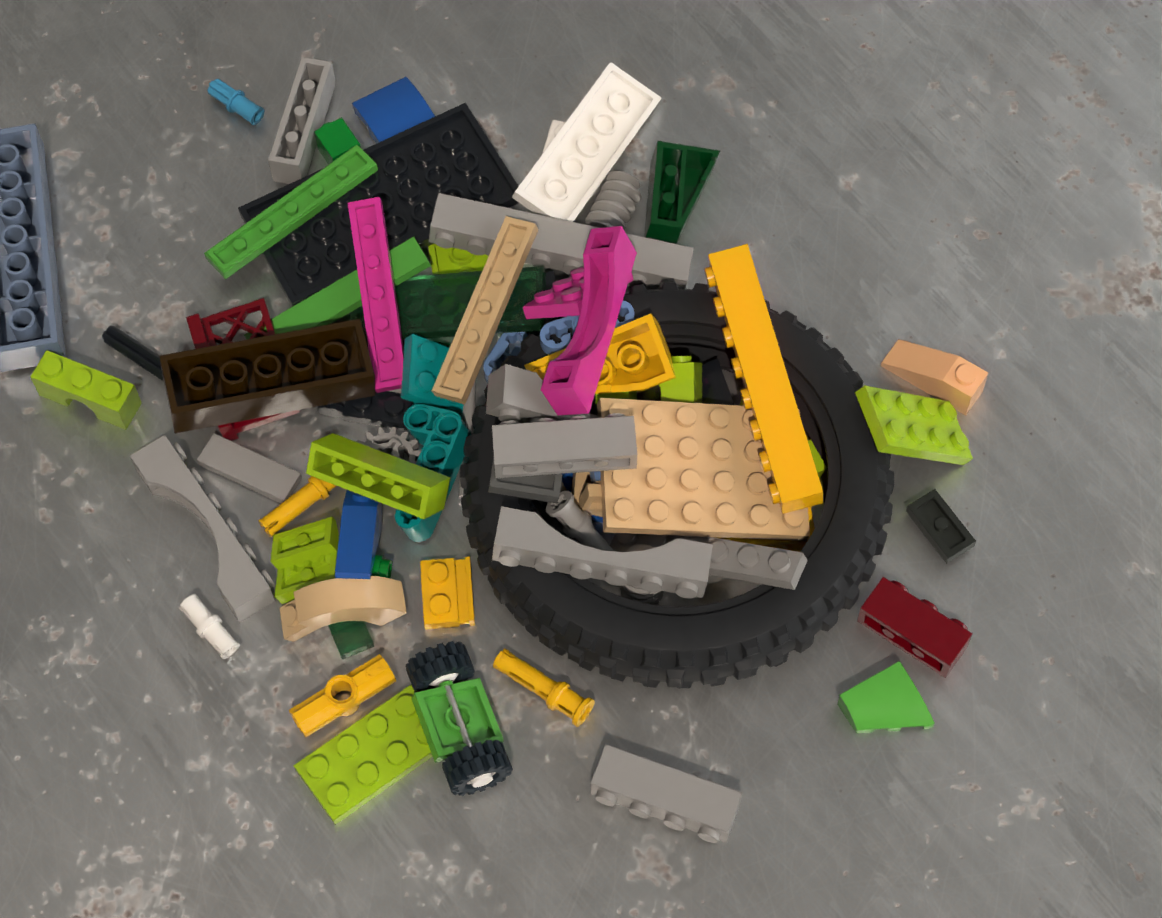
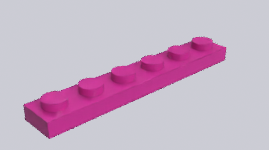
[348,197,404,393]

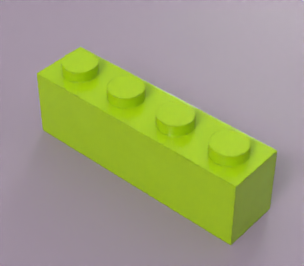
[306,433,450,519]

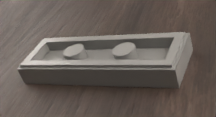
[197,433,302,503]

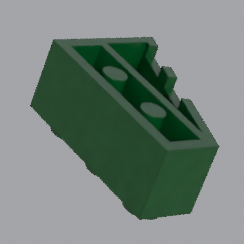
[644,141,720,244]

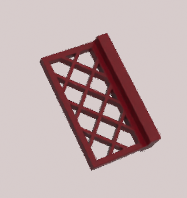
[186,298,300,441]

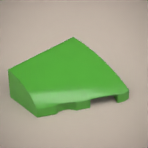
[837,661,935,733]

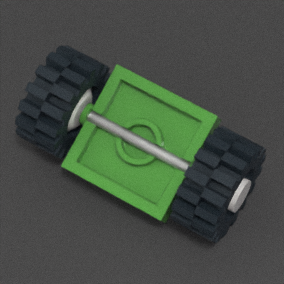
[405,641,513,796]

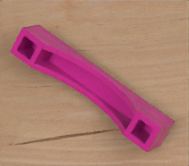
[541,226,637,416]

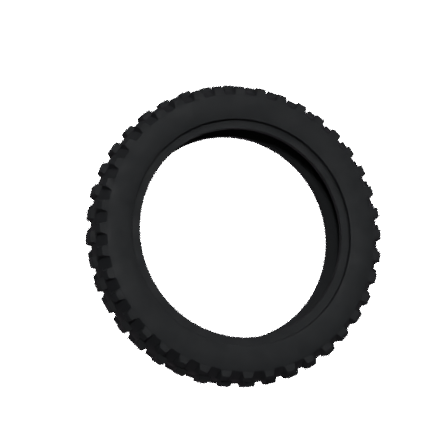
[460,282,894,689]

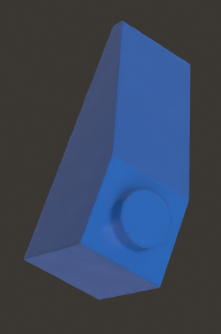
[335,490,383,579]

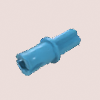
[207,79,265,125]

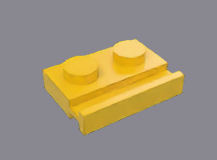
[420,556,475,630]

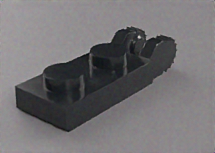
[317,391,414,430]

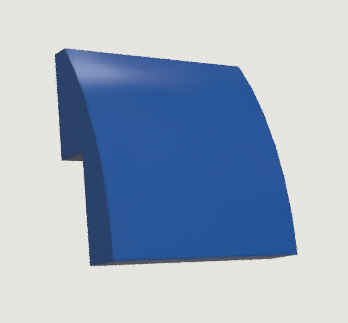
[352,77,435,144]

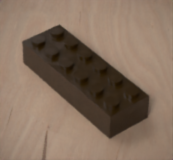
[159,319,375,434]

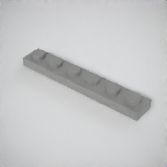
[610,533,808,590]

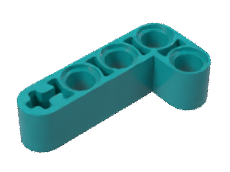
[395,404,471,542]

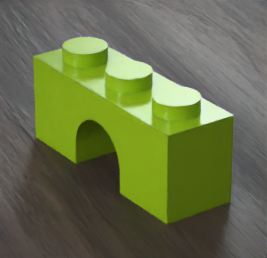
[30,350,142,430]
[595,356,702,405]

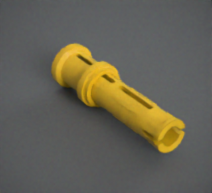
[493,648,595,727]

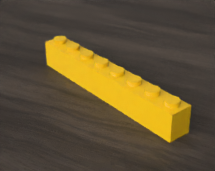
[704,244,823,514]

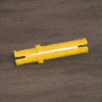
[258,476,336,537]

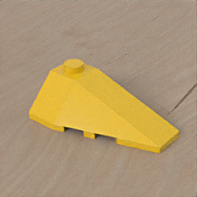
[524,314,676,394]

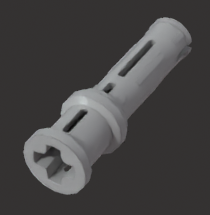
[546,491,614,551]

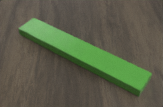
[204,145,378,280]
[244,237,431,340]

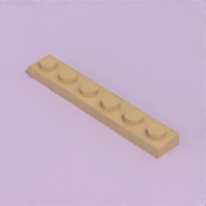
[431,216,539,405]

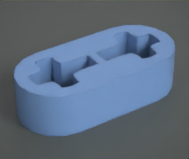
[483,328,528,383]

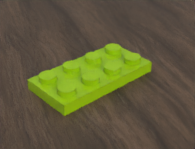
[855,385,973,465]
[293,685,433,825]

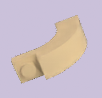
[279,576,407,642]

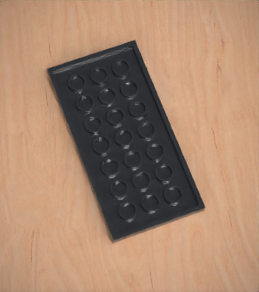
[238,103,519,307]

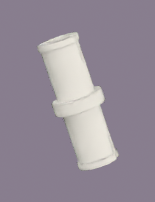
[179,594,240,659]

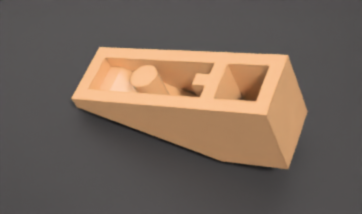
[881,339,988,416]

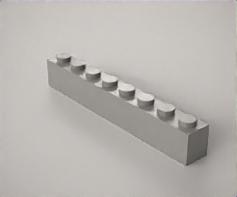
[429,193,694,290]

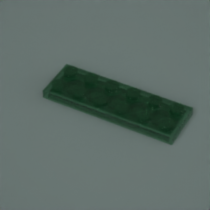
[350,266,546,343]

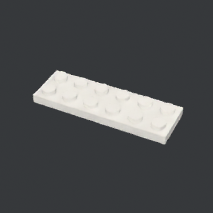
[512,62,661,222]

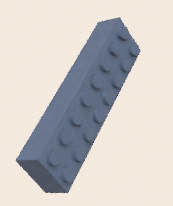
[0,124,66,372]

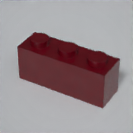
[857,577,973,678]

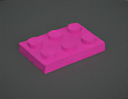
[523,267,634,319]

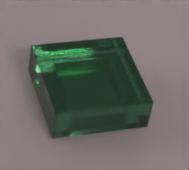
[328,621,374,659]

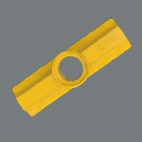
[289,654,396,738]

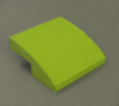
[270,516,339,604]

